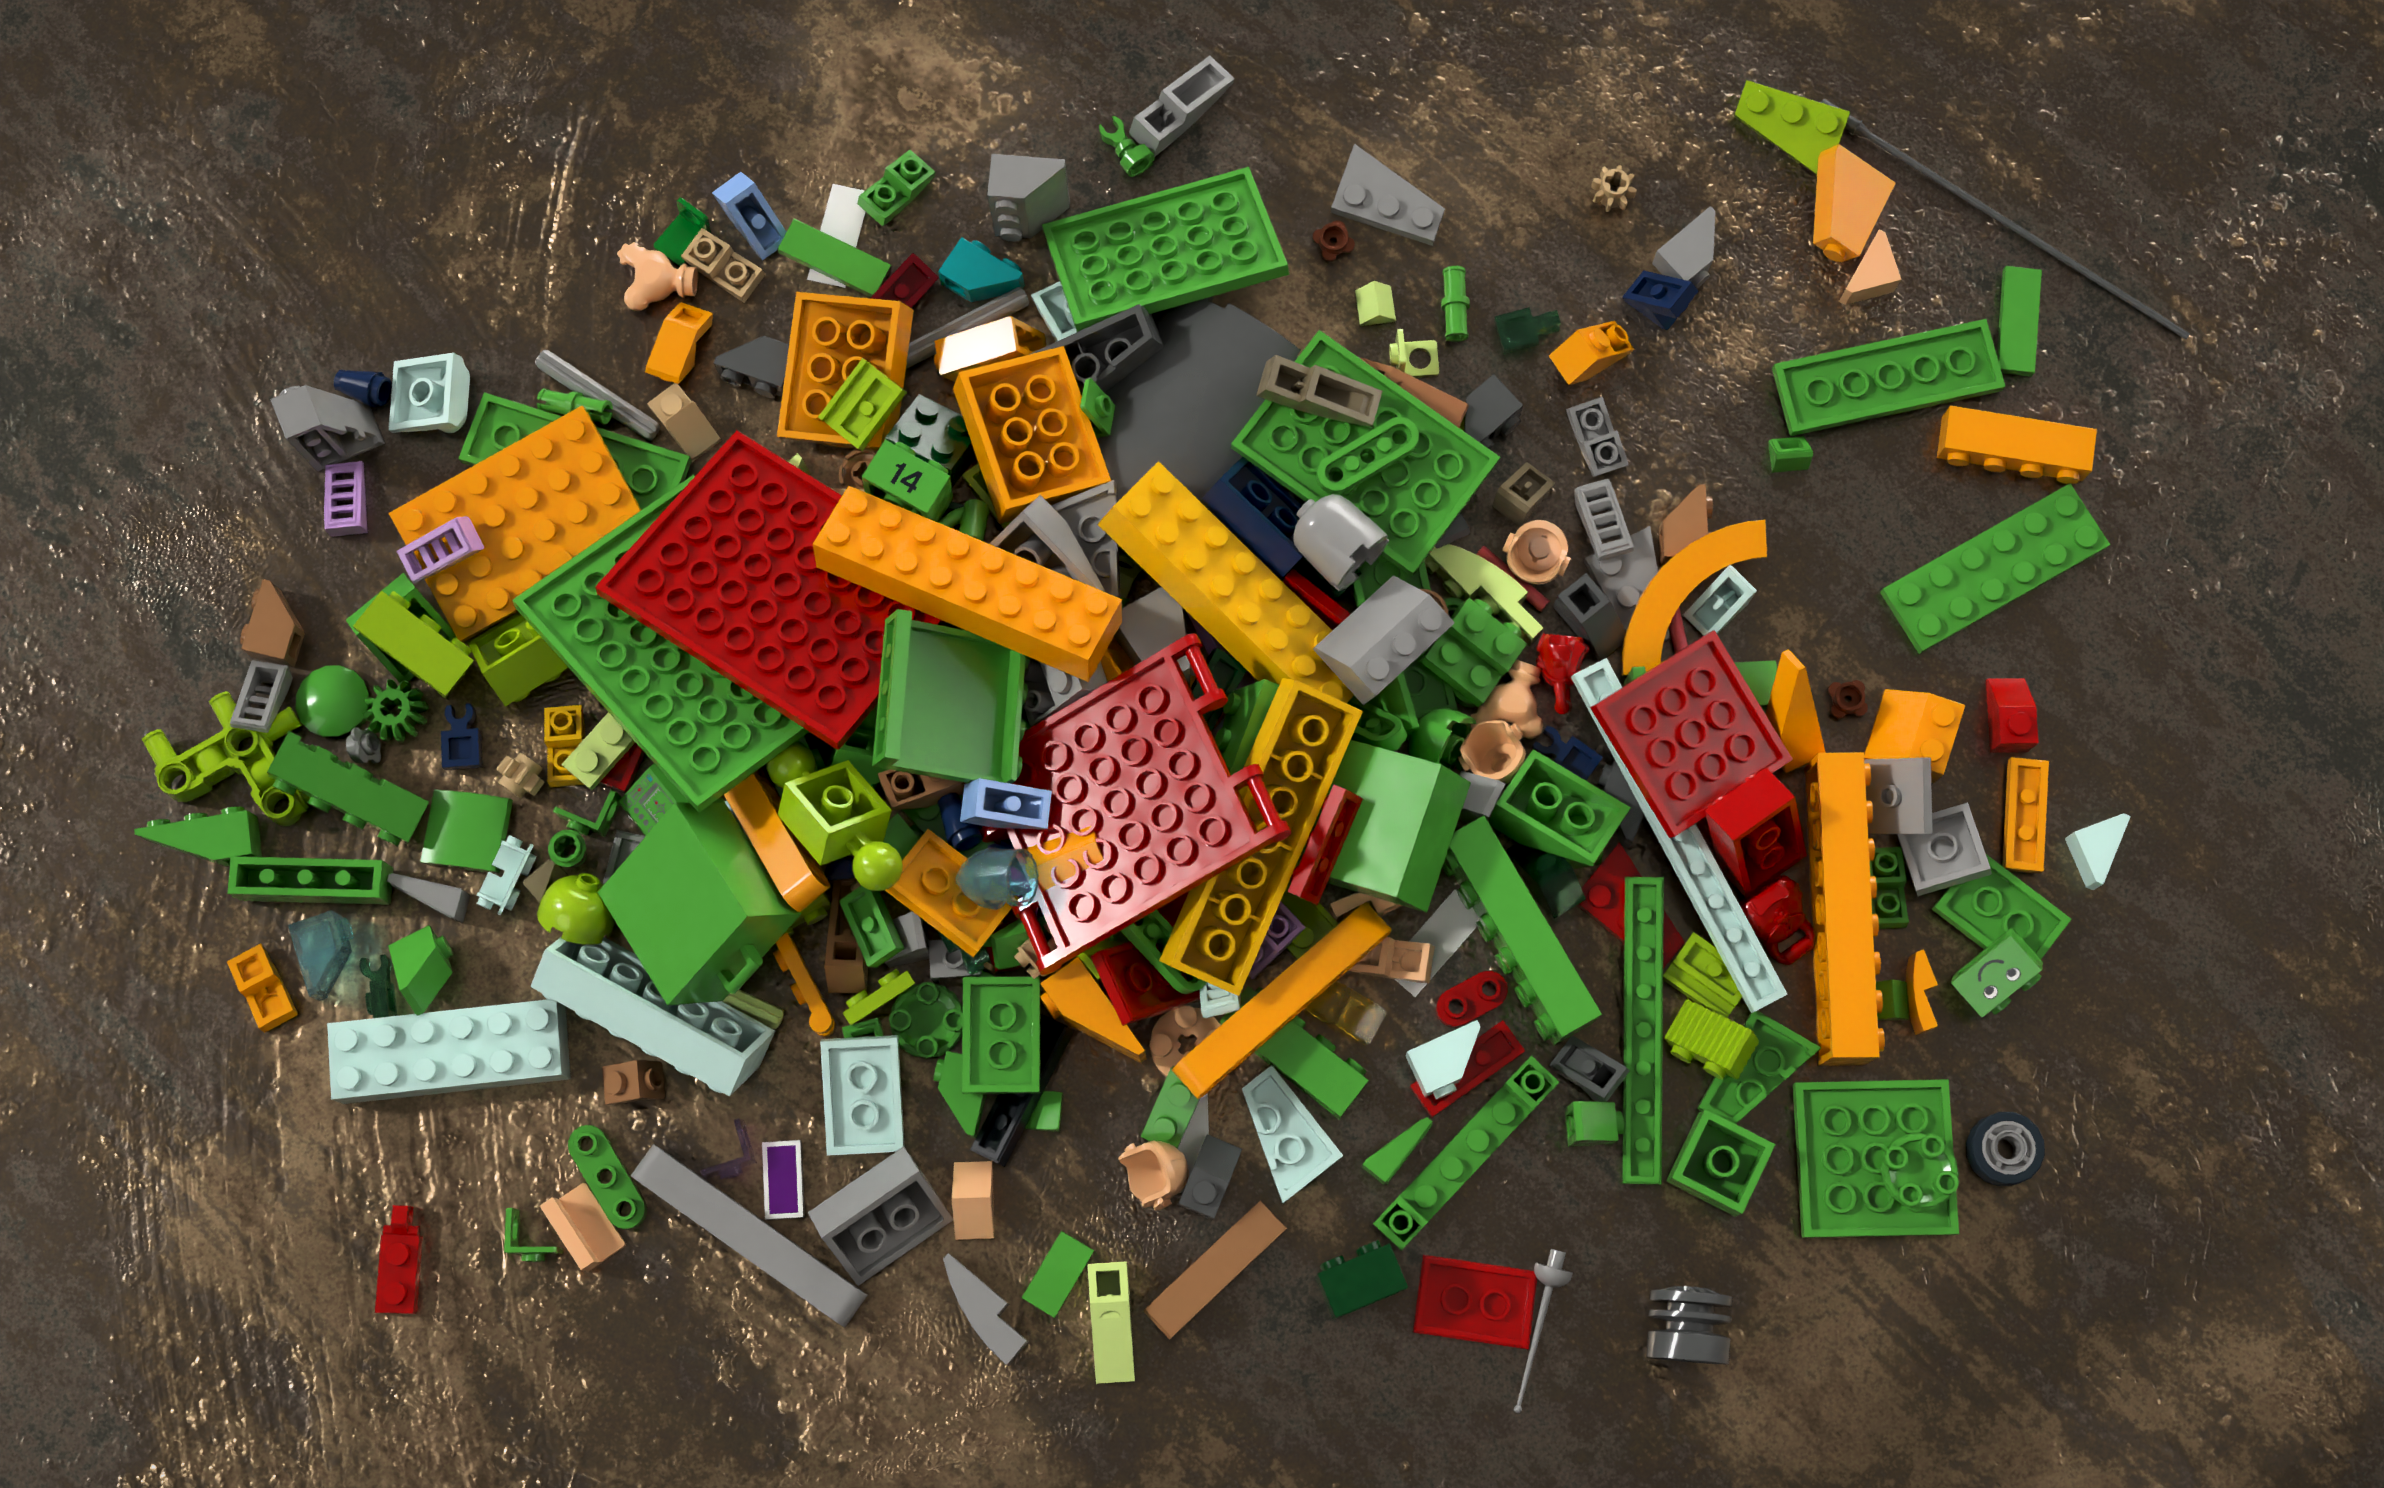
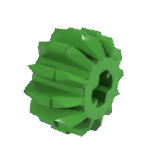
[362,679,429,743]

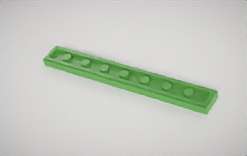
[1622,877,1664,1184]

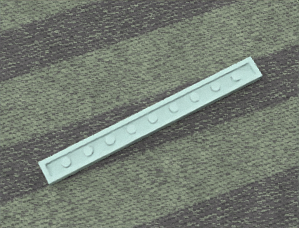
[1571,658,1787,1013]

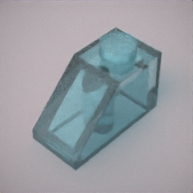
[288,910,354,1001]

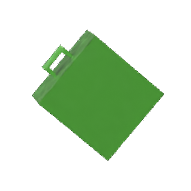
[1295,740,1471,913]
[598,802,802,1006]

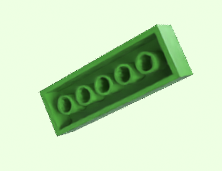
[1442,816,1602,1046]

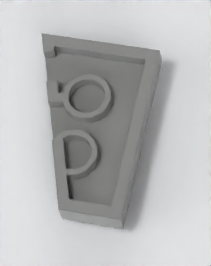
[1331,144,1445,246]
[1583,526,1670,644]

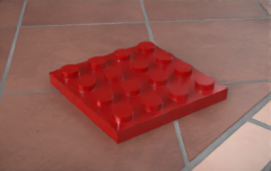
[1590,630,1793,838]

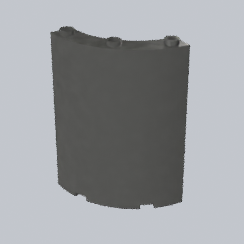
[1090,296,1301,557]

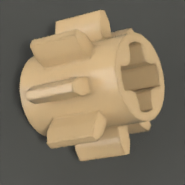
[1591,165,1637,212]
[496,753,545,799]

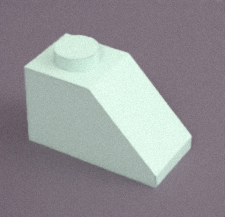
[1405,1020,1480,1100]

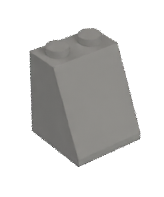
[1114,587,1190,687]

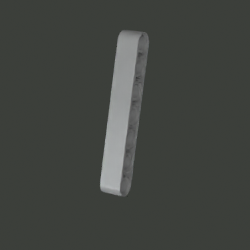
[631,1144,868,1327]

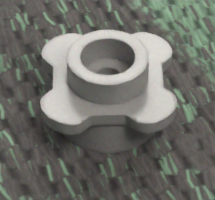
[346,727,381,764]

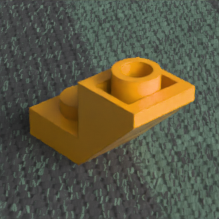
[645,302,713,384]

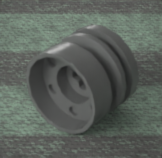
[1646,1286,1733,1365]

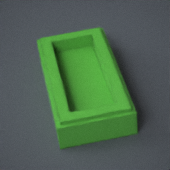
[1022,1231,1095,1318]

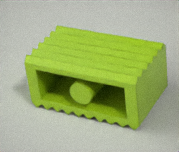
[1664,999,1759,1080]

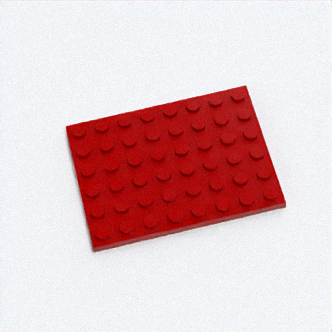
[595,430,946,750]

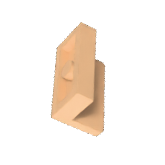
[540,1183,626,1272]

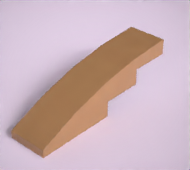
[1144,1200,1287,1340]

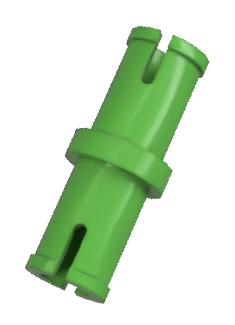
[1441,266,1470,342]
[537,388,613,424]

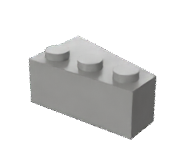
[270,385,385,472]

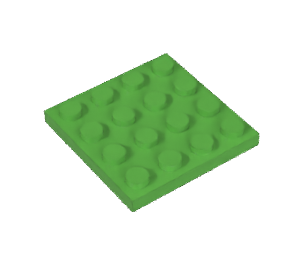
[1793,1079,1959,1238]

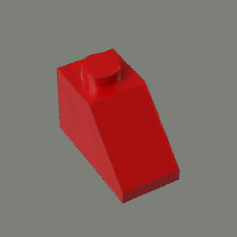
[1986,678,2039,753]

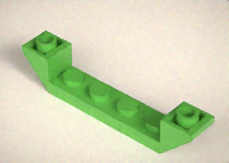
[1373,1056,1559,1251]

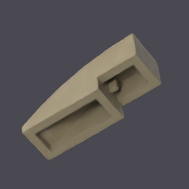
[1256,355,1383,427]

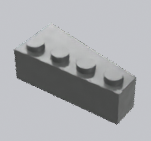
[1029,304,1164,396]

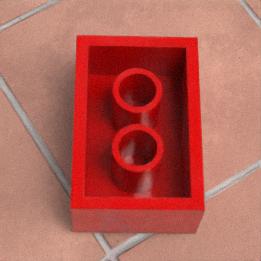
[1705,767,1807,898]

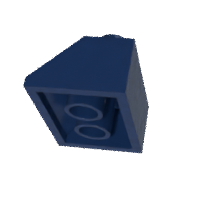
[1200,457,1303,580]

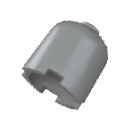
[1293,494,1389,591]

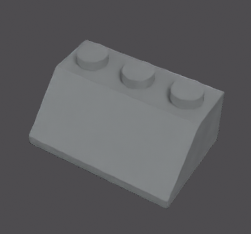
[987,154,1070,242]
[1313,575,1455,705]
[808,1147,954,1286]

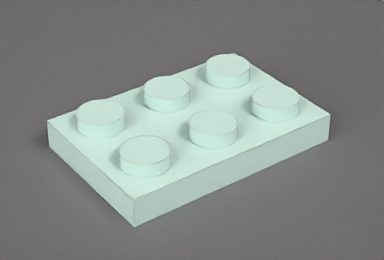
[820,1035,905,1156]

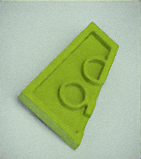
[1735,80,1850,176]

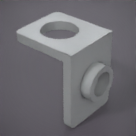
[928,939,982,983]

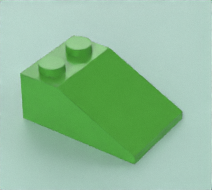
[1489,749,1631,867]

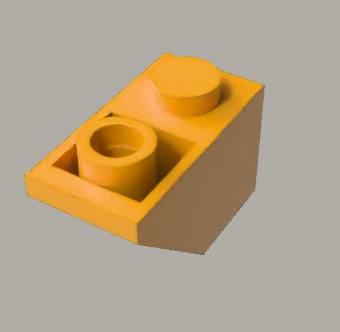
[1549,320,1635,385]

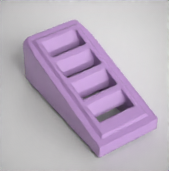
[324,461,368,537]
[397,516,484,584]

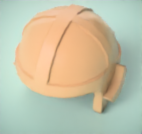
[1502,520,1571,585]
[1458,720,1526,784]
[1118,1140,1189,1211]

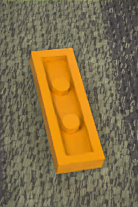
[2002,757,2049,874]

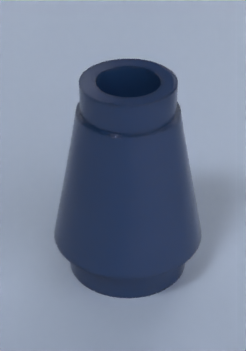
[334,370,392,407]
[937,793,983,852]

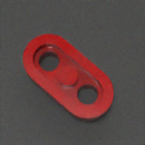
[1436,971,1508,1028]

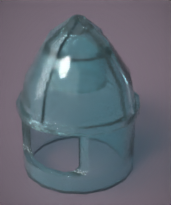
[955,847,1038,910]

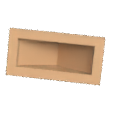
[1839,229,1901,305]
[952,1161,994,1240]

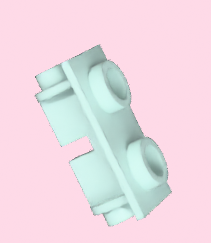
[476,835,537,916]

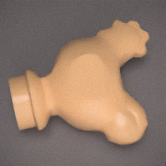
[617,242,698,311]
[1470,660,1544,739]

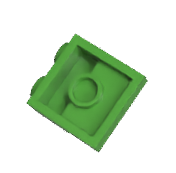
[1420,598,1527,707]

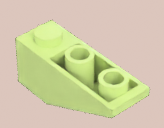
[1088,1261,1135,1384]

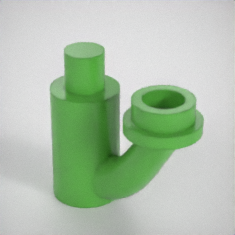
[938,499,990,542]

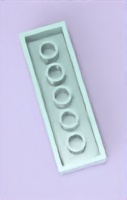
[530,937,775,1097]
[327,999,571,1104]

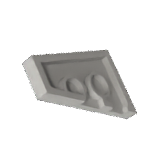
[1051,480,1121,599]

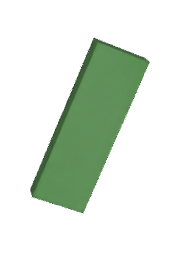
[778,219,891,297]
[1997,266,2042,377]

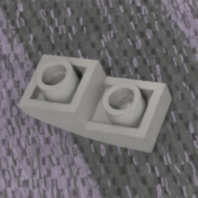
[1566,397,1629,477]

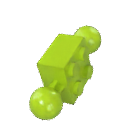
[766,742,903,891]

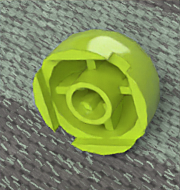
[537,873,615,945]

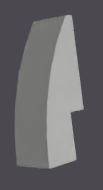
[1129,55,1235,157]
[943,1253,1029,1366]

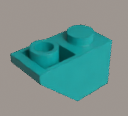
[938,237,1025,302]

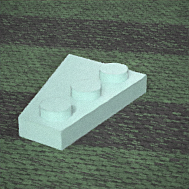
[1242,1065,1343,1204]

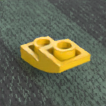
[544,705,586,788]

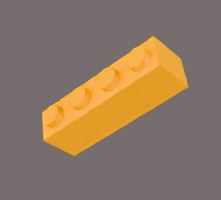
[1937,406,2097,484]

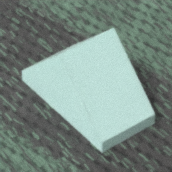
[1683,565,1757,636]
[2065,813,2131,890]

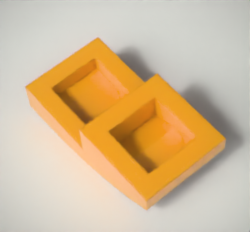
[227,943,298,1033]
[1905,949,1938,1035]

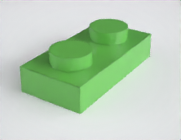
[839,885,905,968]
[1141,1066,1200,1149]

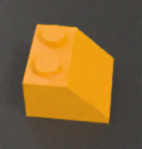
[1864,689,1965,784]

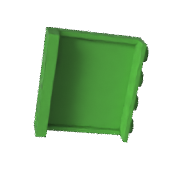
[872,609,1030,784]

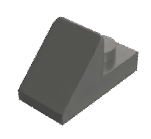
[1550,1035,1630,1102]

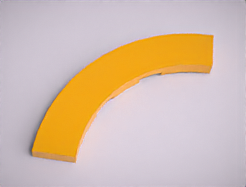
[1621,520,1767,676]

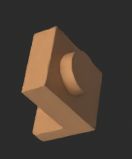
[602,1060,665,1105]

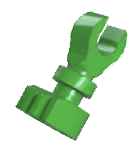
[1099,116,1155,177]

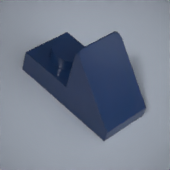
[1622,270,1699,330]

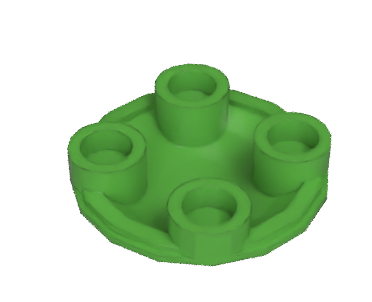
[295,665,369,737]
[889,982,963,1058]
[1881,1133,1959,1210]

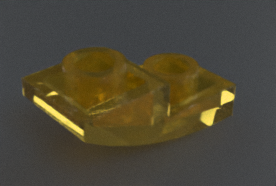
[1305,981,1388,1044]

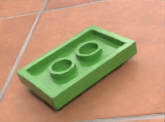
[1932,854,2071,959]
[962,976,1041,1094]

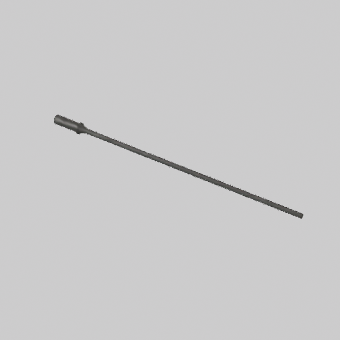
[1821,99,2190,339]

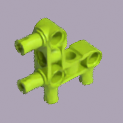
[142,691,310,826]

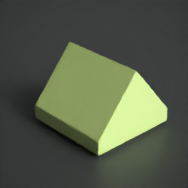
[1355,281,1396,326]

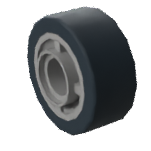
[1966,1112,2045,1186]

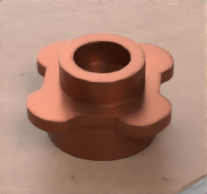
[1313,220,1355,261]
[1828,680,1868,718]

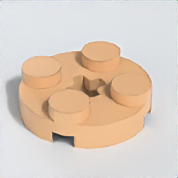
[1149,1005,1221,1077]

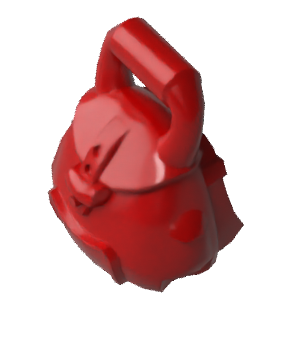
[1536,633,1591,714]
[1739,875,1816,965]

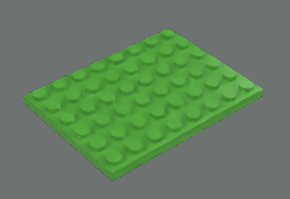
[512,474,809,813]

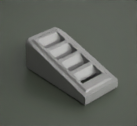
[1575,479,1634,561]
[230,660,293,733]
[387,873,470,923]

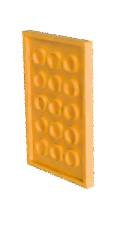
[389,406,641,642]

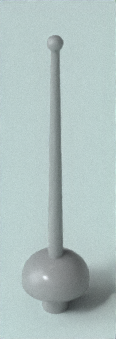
[1514,1249,1573,1413]

